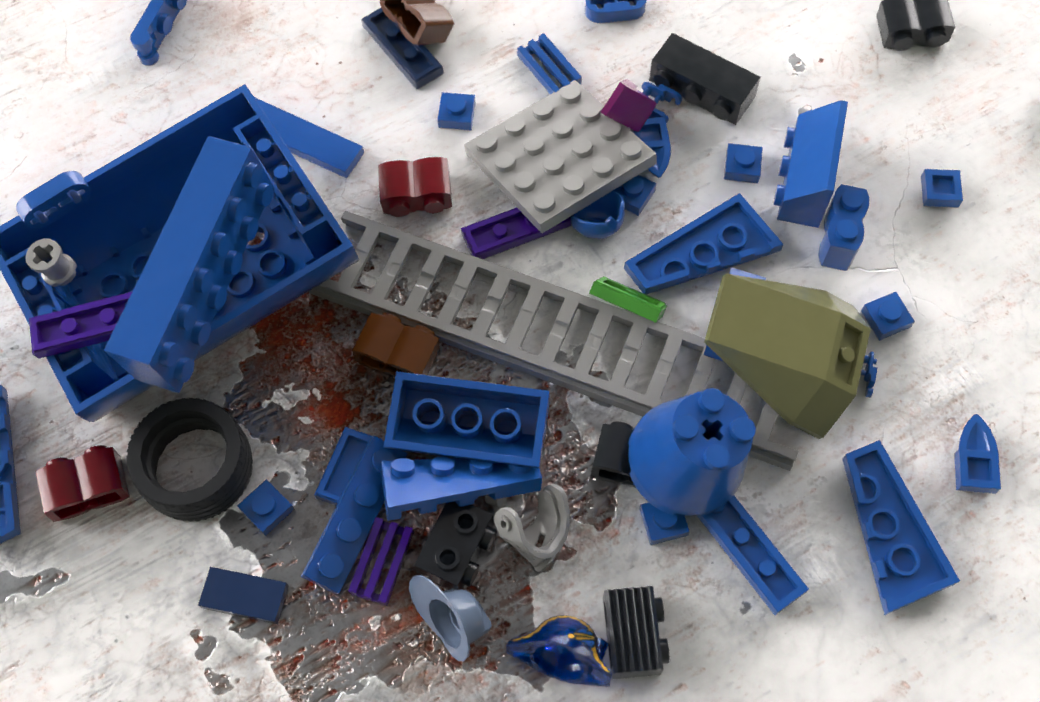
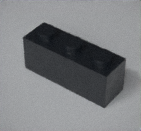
[649,33,761,125]

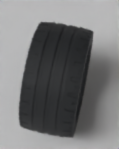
[126,398,253,522]

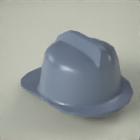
[409,575,492,661]

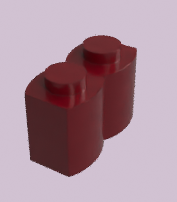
[378,157,453,217]
[35,445,130,522]

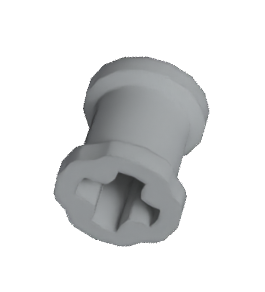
[26,239,76,287]

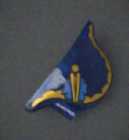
[506,615,612,687]

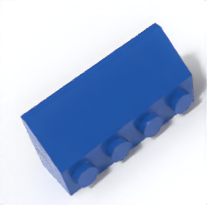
[383,371,550,468]

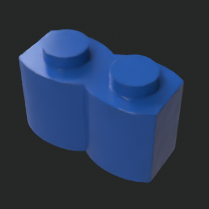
[819,184,869,271]

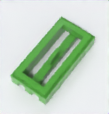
[589,276,667,322]

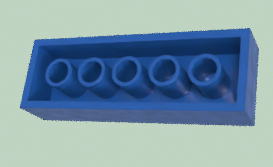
[104,136,274,393]

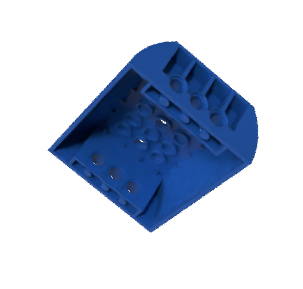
[0,84,359,422]

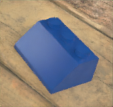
[773,100,848,228]

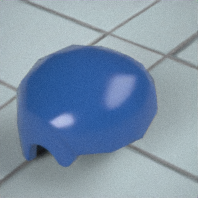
[570,190,625,239]

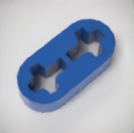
[585,0,646,23]
[16,171,91,229]

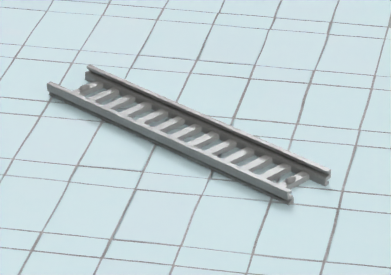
[309,211,798,471]

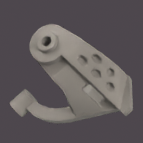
[485,484,570,572]

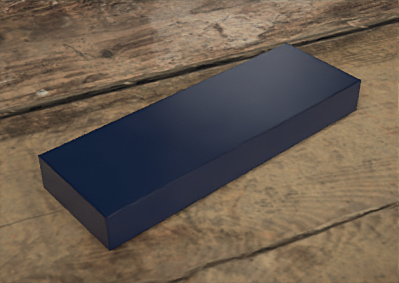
[361,8,444,90]

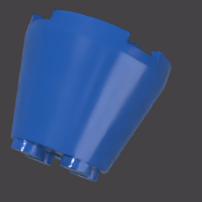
[628,388,756,516]

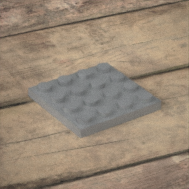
[464,80,657,233]

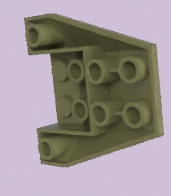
[704,274,871,439]

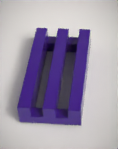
[348,517,414,606]

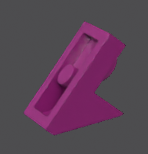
[601,79,656,131]

